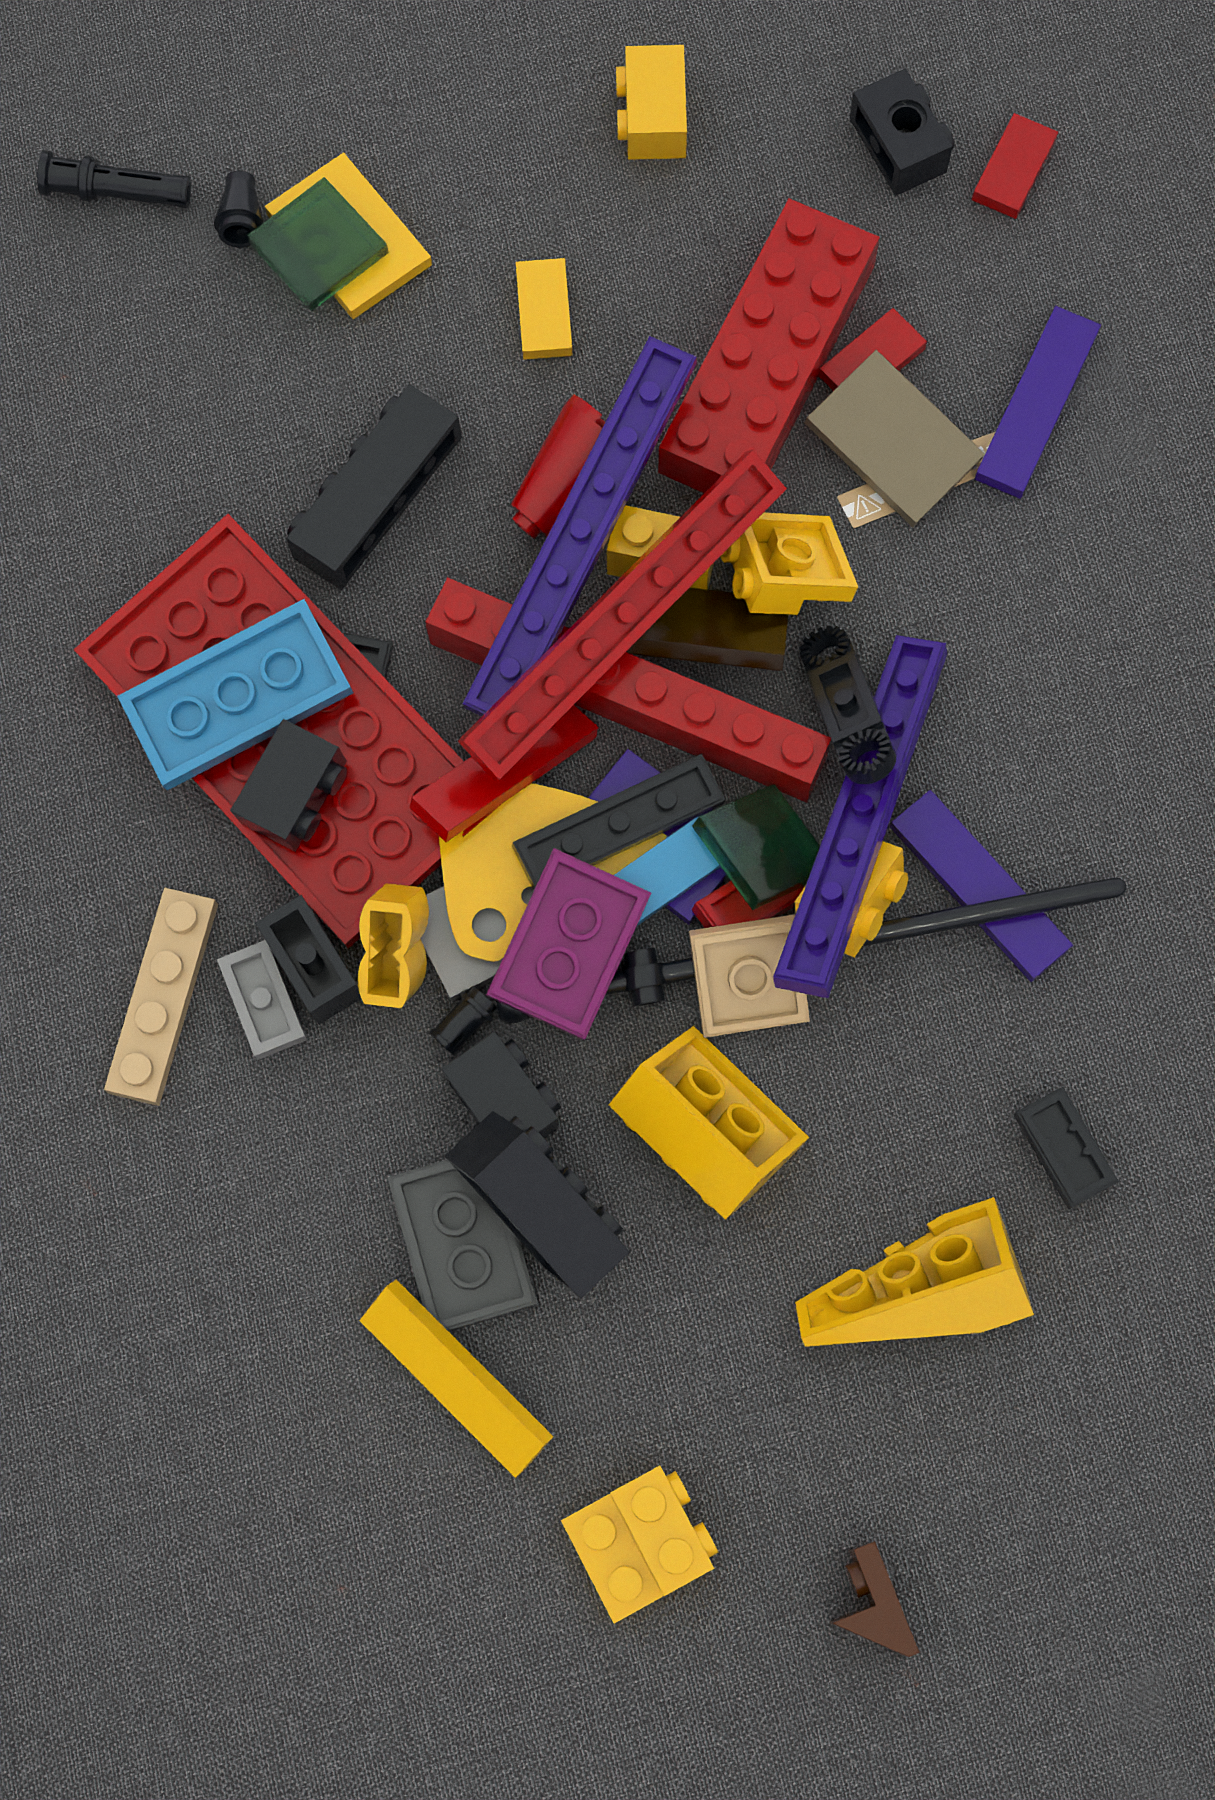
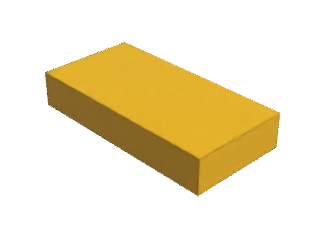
[516,258,573,360]

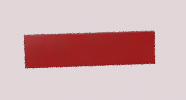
[410,705,599,842]

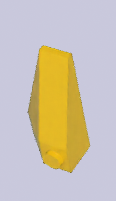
[795,1197,1034,1347]

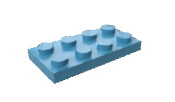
[117,599,354,791]

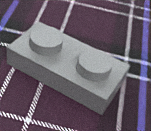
[217,940,307,1060]

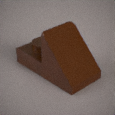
[830,1541,920,1657]

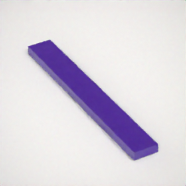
[462,336,697,716]
[773,635,947,998]

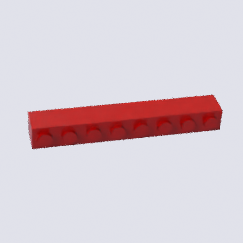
[425,577,831,803]

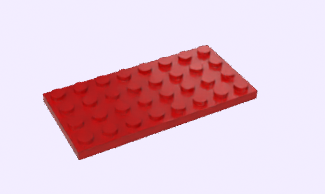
[73,514,500,949]

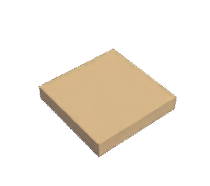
[689,915,810,1038]

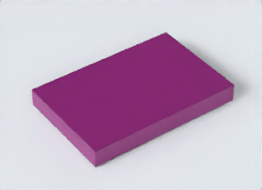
[486,848,651,1041]

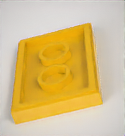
[265,152,432,320]

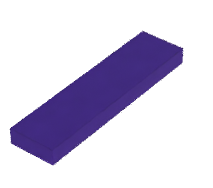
[974,305,1101,499]
[890,789,1073,982]

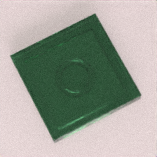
[247,177,389,311]
[692,784,820,910]

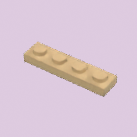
[104,887,218,1106]

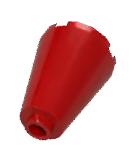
[510,394,647,539]

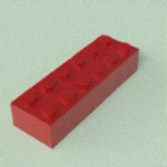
[658,198,880,493]

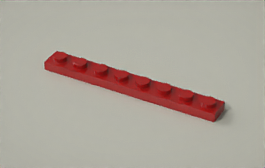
[458,450,787,780]

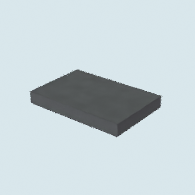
[388,1160,538,1332]

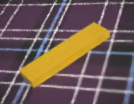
[359,1279,554,1478]

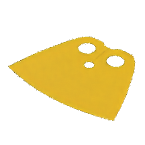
[439,777,667,962]

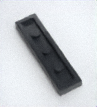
[512,754,725,890]

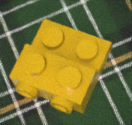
[720,512,858,615]
[561,1466,719,1624]

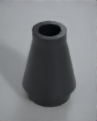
[214,170,264,248]

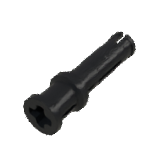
[37,150,191,208]

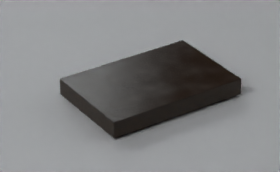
[626,588,788,671]

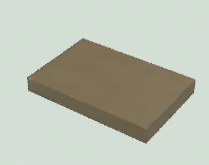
[804,350,985,528]

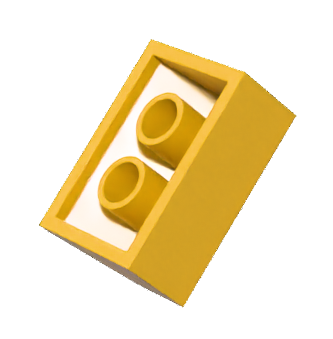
[609,1026,809,1220]

